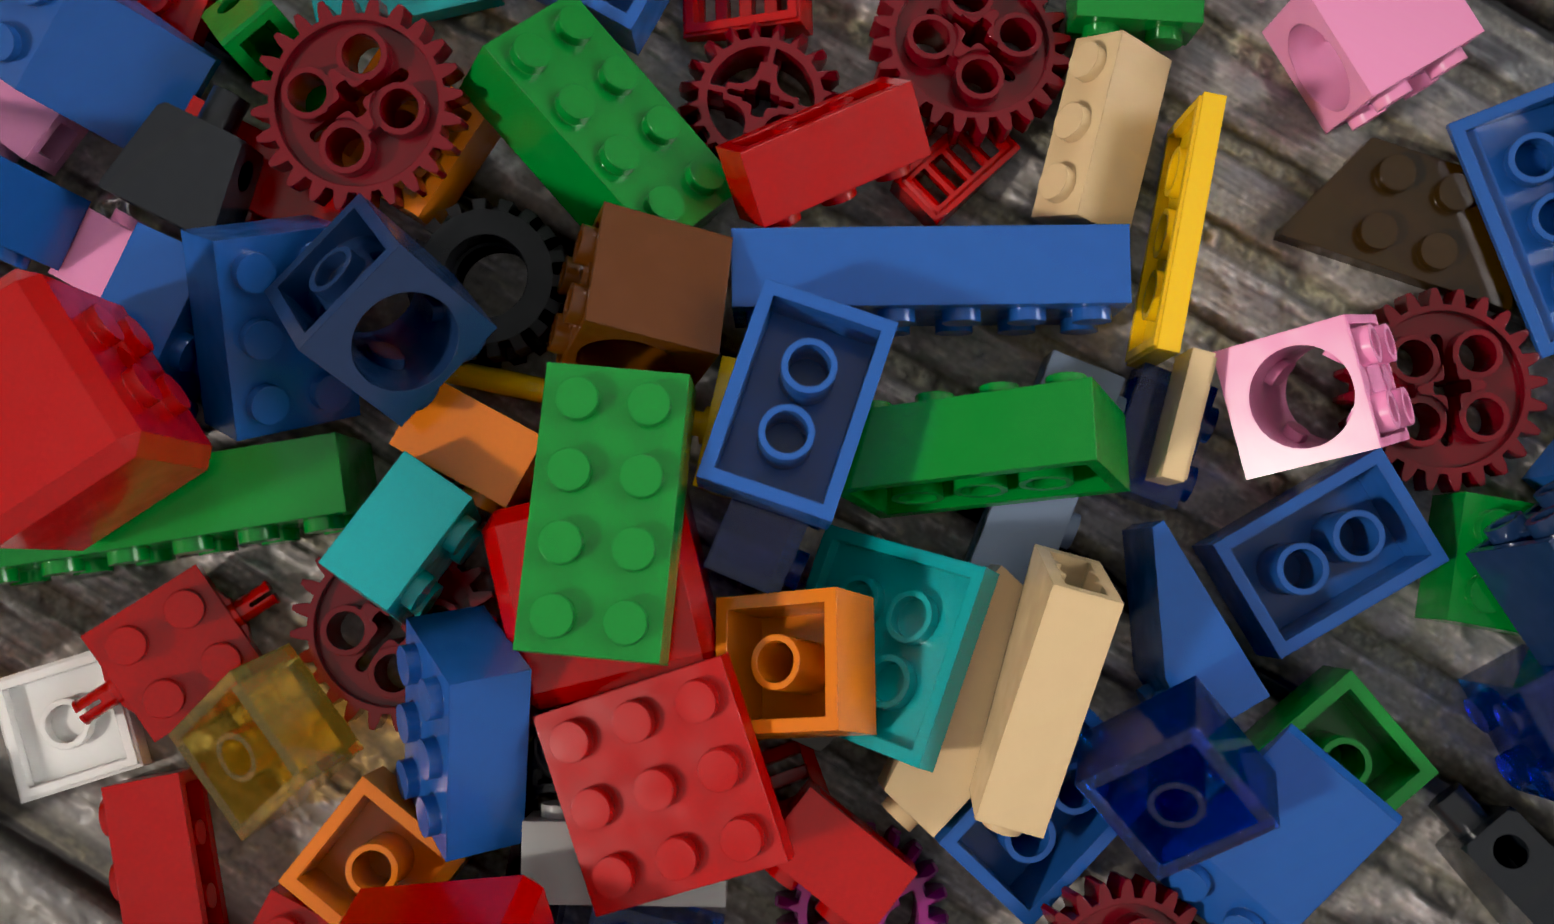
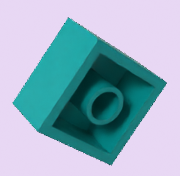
[318,451,483,625]

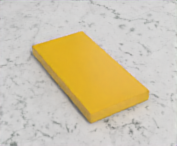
[1125,91,1227,370]

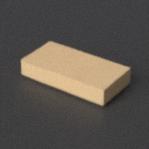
[1145,347,1217,486]

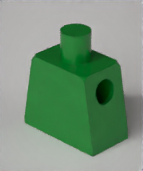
[201,0,326,112]

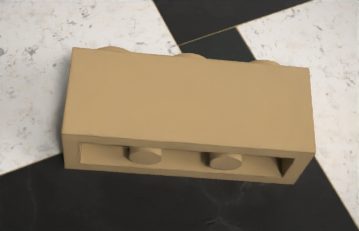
[1031,30,1172,228]

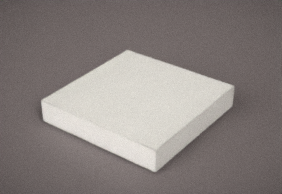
[0,650,153,804]

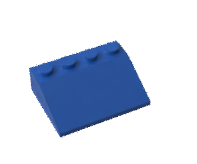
[1446,83,1554,359]

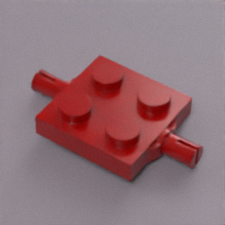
[72,563,281,742]

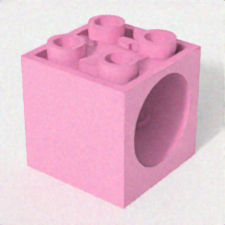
[1262,0,1485,134]
[1213,314,1415,480]

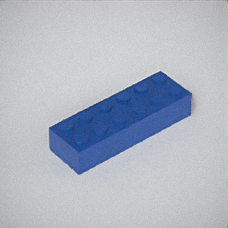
[731,224,1132,337]

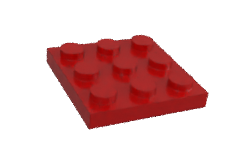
[532,652,795,917]

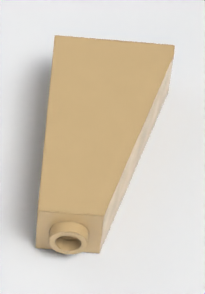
[969,544,1124,839]
[877,564,1023,838]

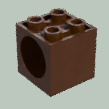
[547,201,733,386]

